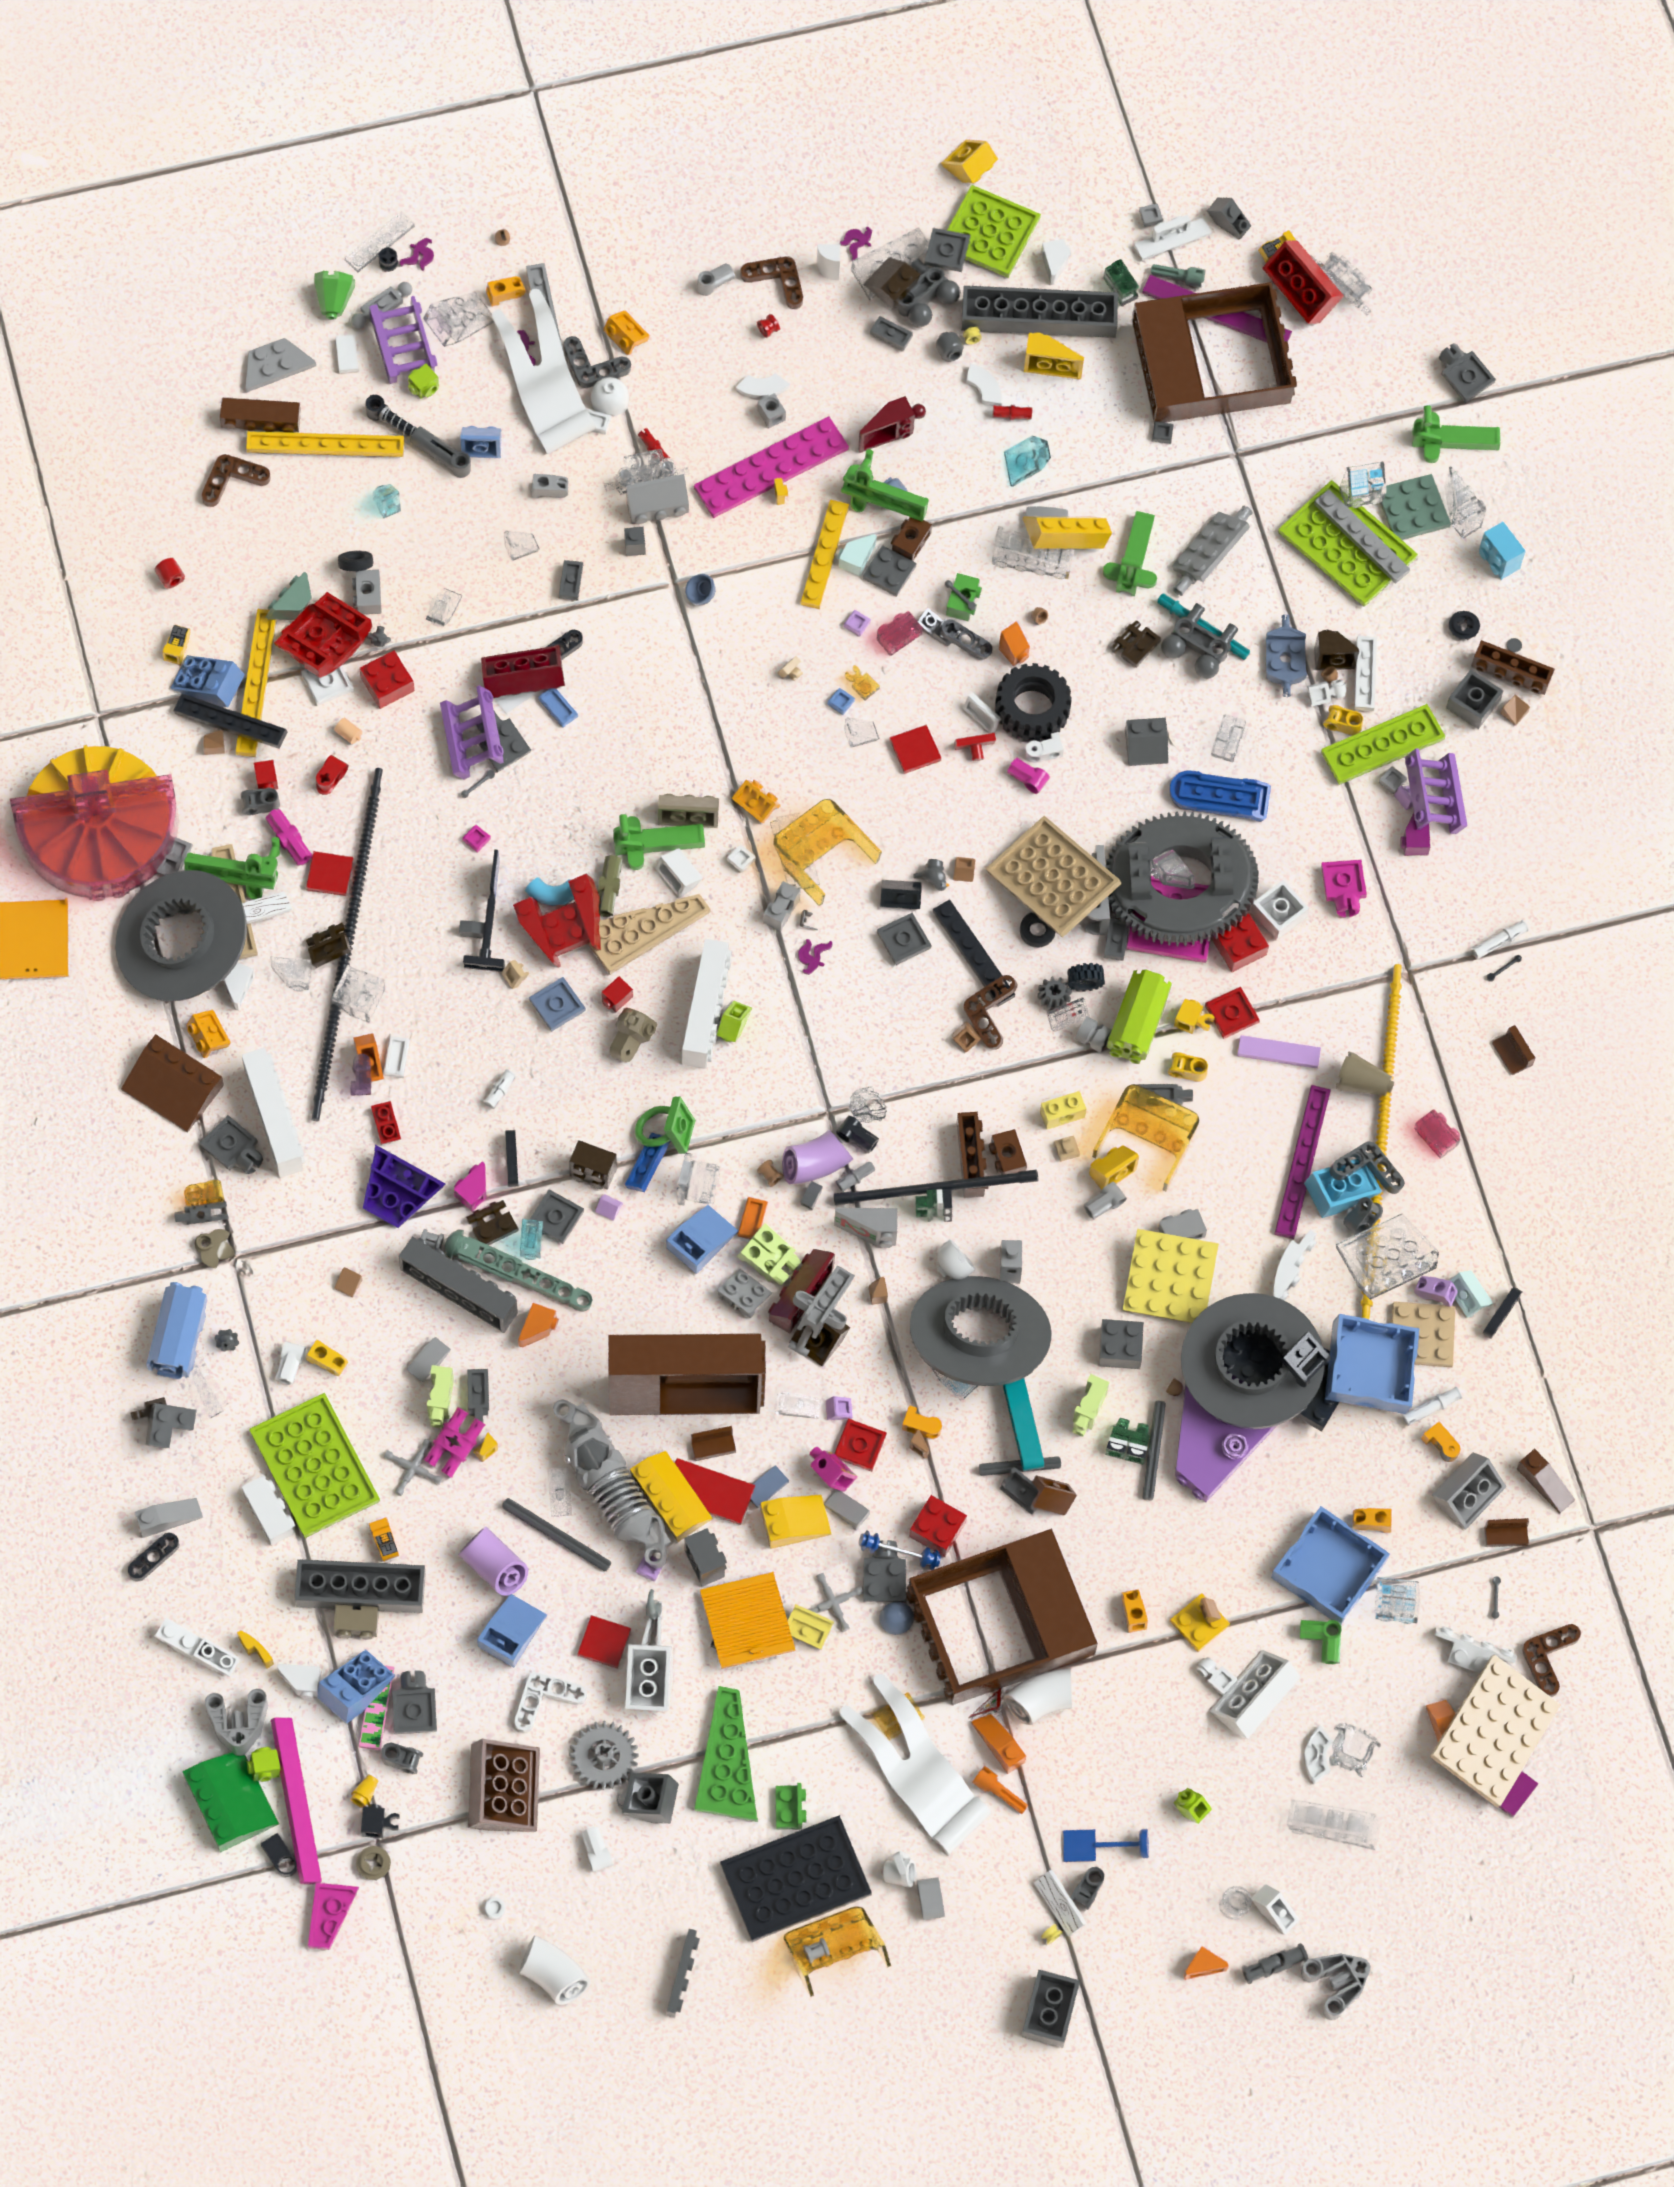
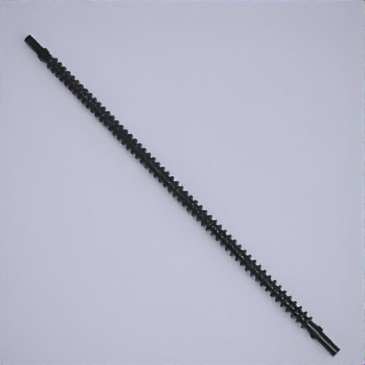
[311,768,383,1122]

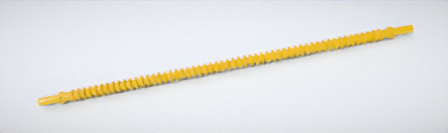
[1360,964,1402,1319]

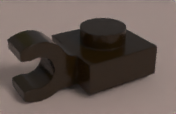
[130,1397,167,1422]

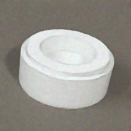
[484,1897,506,1920]

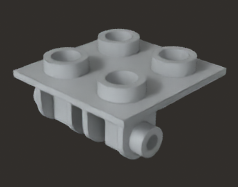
[717,1269,772,1318]

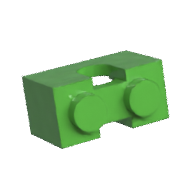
[946,573,982,622]

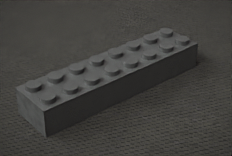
[961,285,1118,338]

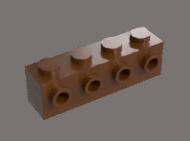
[220,397,301,433]
[1471,640,1555,695]
[956,1111,989,1198]

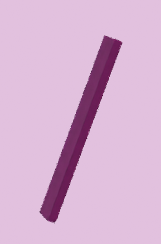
[1142,275,1292,343]
[1274,1085,1331,1240]

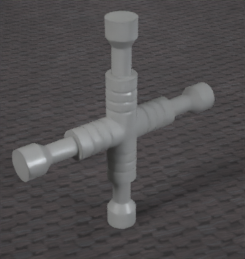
[384,1439,443,1496]
[808,1573,863,1632]

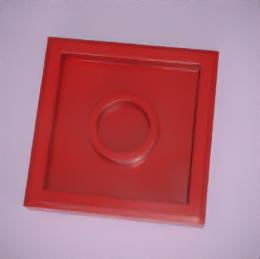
[890,724,942,774]
[306,851,354,896]
[1205,987,1260,1039]
[834,1418,887,1472]
[577,1615,631,1669]

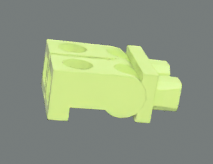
[736,1223,801,1285]
[427,1365,454,1428]
[1072,1374,1110,1437]

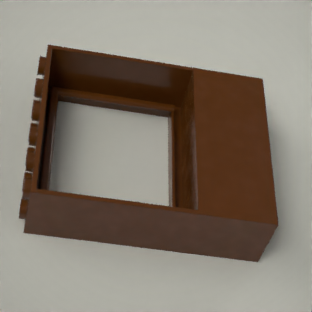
[1131,282,1297,423]
[608,1333,766,1416]
[906,1528,1098,1705]

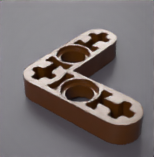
[740,256,803,309]
[202,454,271,507]
[964,975,1018,1050]
[1522,1624,1581,1698]

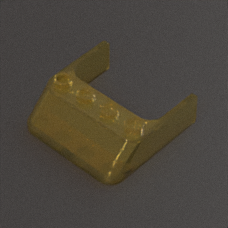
[773,799,882,906]
[1092,1084,1200,1192]
[783,1906,891,1997]

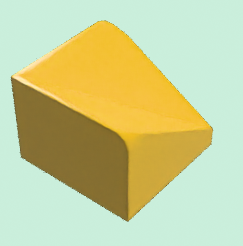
[473,1432,498,1462]

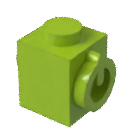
[408,364,439,399]
[247,1747,281,1782]
[1173,1788,1212,1824]

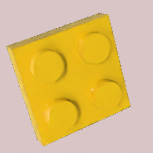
[1170,1593,1230,1652]

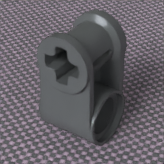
[240,788,280,815]
[1343,1197,1383,1238]
[381,1742,424,1774]
[1070,1867,1105,1910]

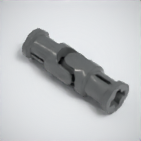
[1241,1943,1309,1985]

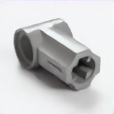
[697,263,735,296]
[1083,1182,1127,1220]

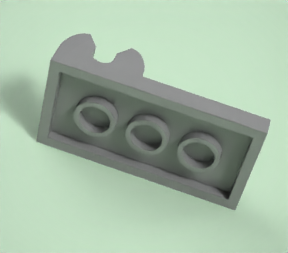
[1085,845,1110,935]

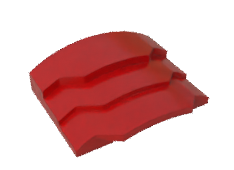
[274,592,373,678]

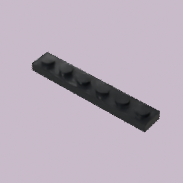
[173,694,288,749]
[933,899,1016,1007]

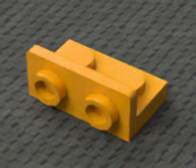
[603,310,650,355]
[732,780,781,823]
[186,1010,231,1058]

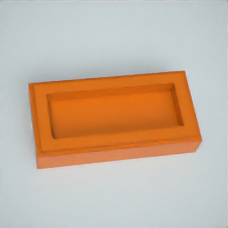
[738,1197,768,1239]

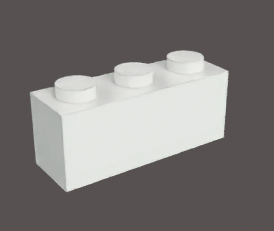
[241,1475,295,1546]

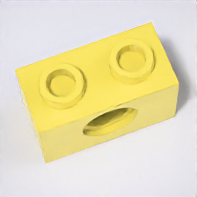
[1040,1091,1087,1130]

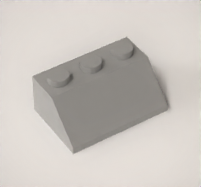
[626,474,689,524]
[1432,1452,1507,1530]

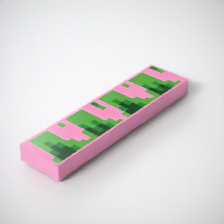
[359,1665,394,1750]

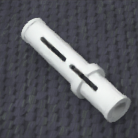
[1471,920,1529,959]
[1402,1386,1463,1426]

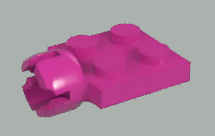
[1321,859,1367,918]

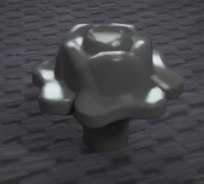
[367,626,391,647]
[214,1329,240,1352]

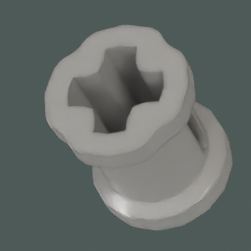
[420,1229,444,1250]
[802,1938,830,1964]

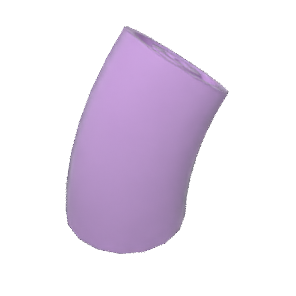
[782,1130,854,1184]
[458,1526,528,1595]

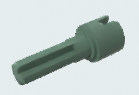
[1151,264,1206,288]

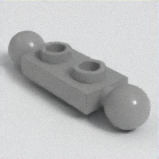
[351,281,413,329]

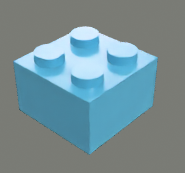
[1479,521,1526,580]

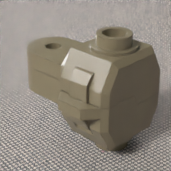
[609,1007,657,1063]

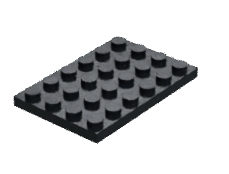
[1222,1330,1339,1432]
[720,1815,872,1942]

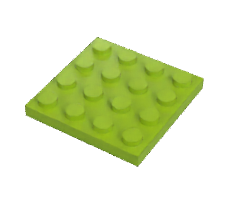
[947,185,1041,278]

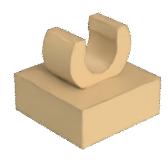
[777,656,803,681]
[501,960,529,989]
[1054,1135,1080,1162]

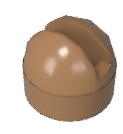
[495,229,510,246]
[1031,607,1049,624]
[1321,666,1338,684]
[1166,1378,1183,1396]

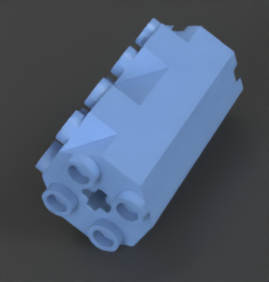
[146,1282,208,1379]

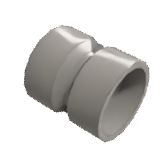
[1075,1016,1112,1053]

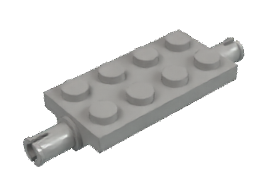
[1172,505,1253,596]

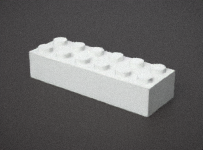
[682,938,732,1069]
[241,1047,306,1178]

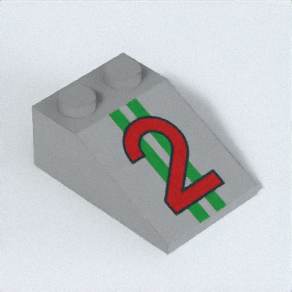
[834,1207,897,1248]

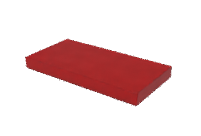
[675,1458,755,1525]

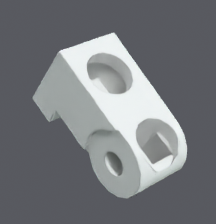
[1025,732,1064,763]

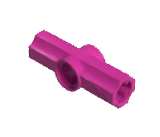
[265,809,312,866]

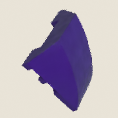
[363,1144,446,1228]

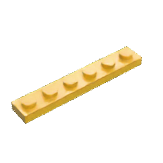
[801,499,849,609]

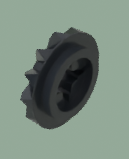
[1449,611,1480,641]

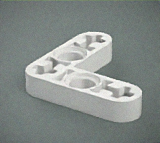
[515,1672,587,1733]

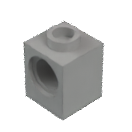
[757,393,786,428]

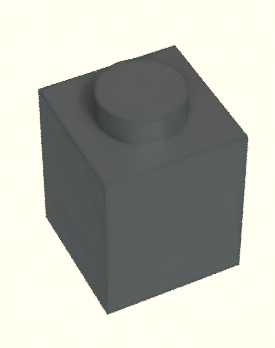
[624,526,646,556]

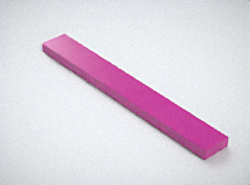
[270,1717,322,1884]

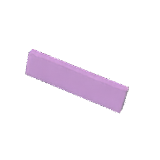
[1237,1035,1321,1069]

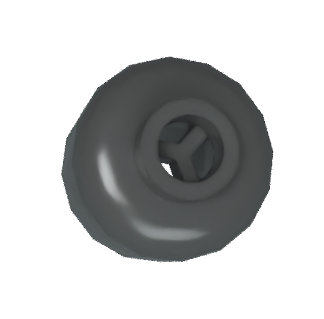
[935,332,964,361]

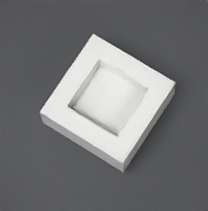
[727,844,756,873]

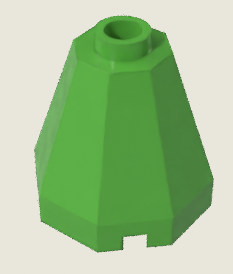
[314,271,356,320]

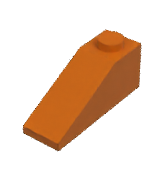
[971,1711,1027,1774]

